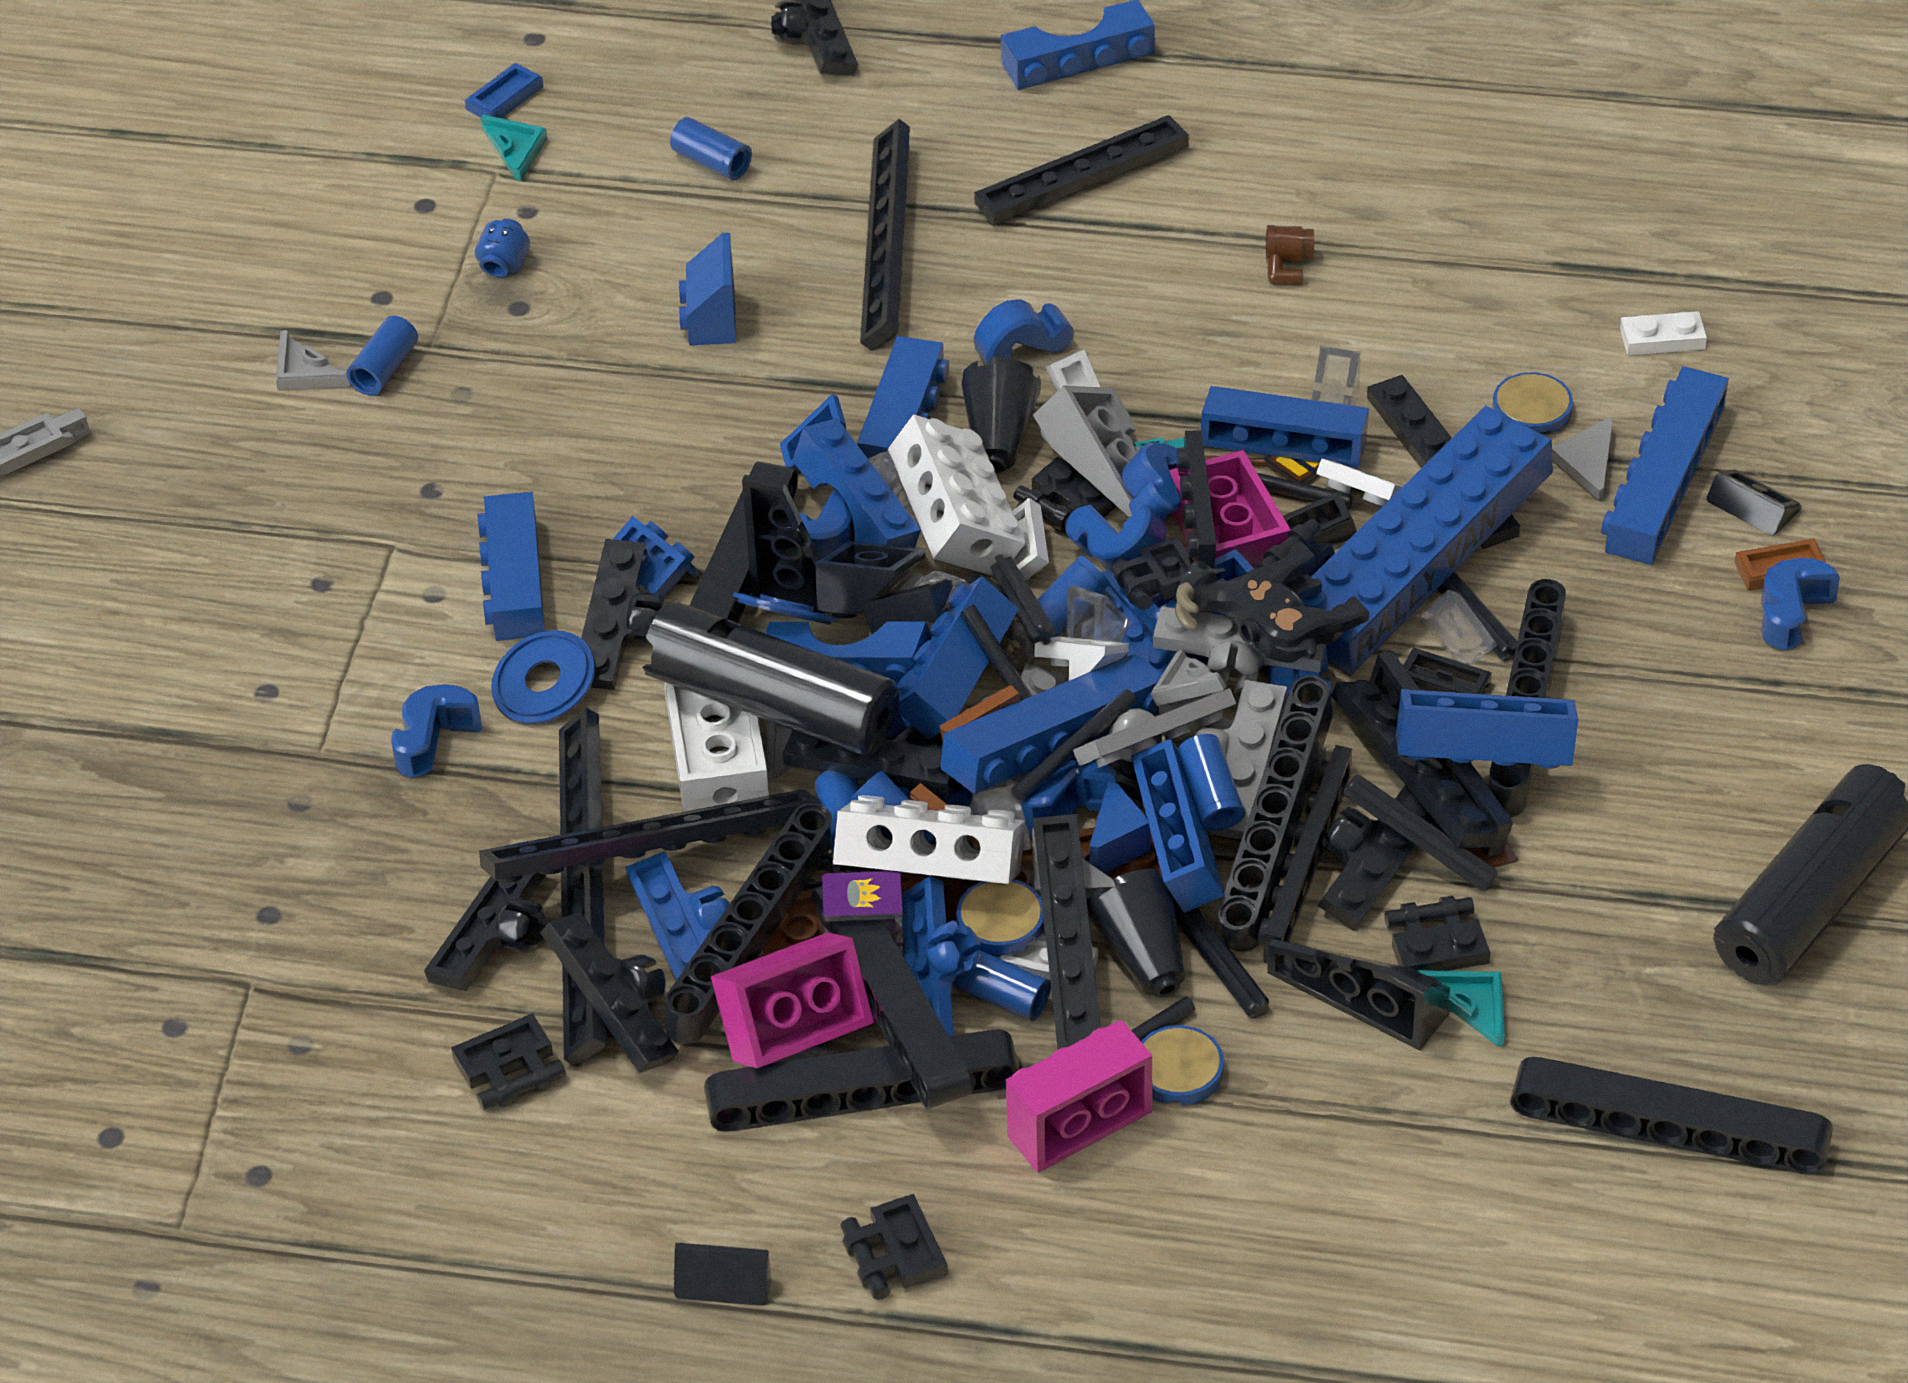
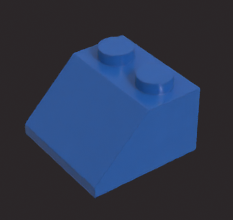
[679,232,736,346]

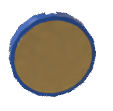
[1492,372,1573,434]
[956,880,1044,956]
[1141,1025,1224,1105]

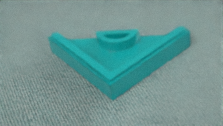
[481,115,548,181]
[1418,970,1505,1046]

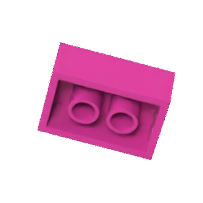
[1170,450,1290,569]
[711,932,874,1068]
[1006,1019,1152,1173]

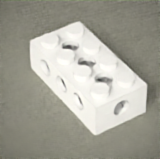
[888,414,1026,576]
[663,682,769,811]
[833,795,1025,884]

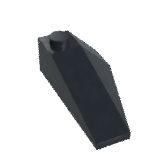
[742,475,831,615]
[1267,939,1450,1051]

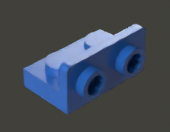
[601,516,701,598]

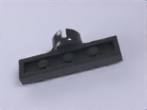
[771,0,858,76]
[581,539,664,690]
[1318,785,1434,931]
[424,872,547,991]
[541,912,679,1073]

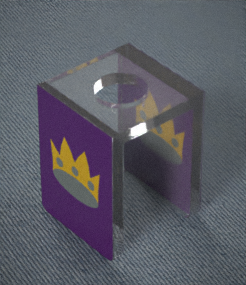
[822,871,903,953]

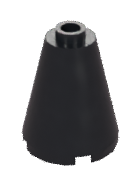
[961,357,1041,473]
[1087,869,1185,998]

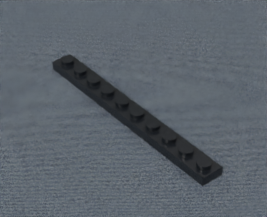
[559,707,607,1067]

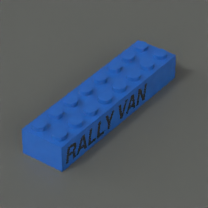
[1301,405,1553,675]

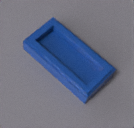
[465,62,544,118]

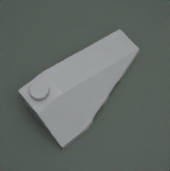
[1033,385,1141,517]

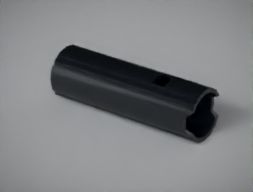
[643,600,899,757]
[1713,764,1908,986]

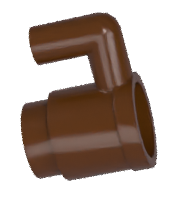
[1266,225,1314,285]

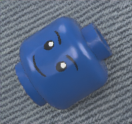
[475,218,531,278]

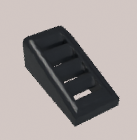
[1283,492,1357,545]

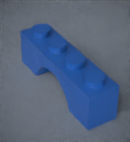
[1001,0,1155,90]
[793,418,921,548]
[765,622,931,686]

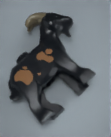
[1175,541,1369,663]

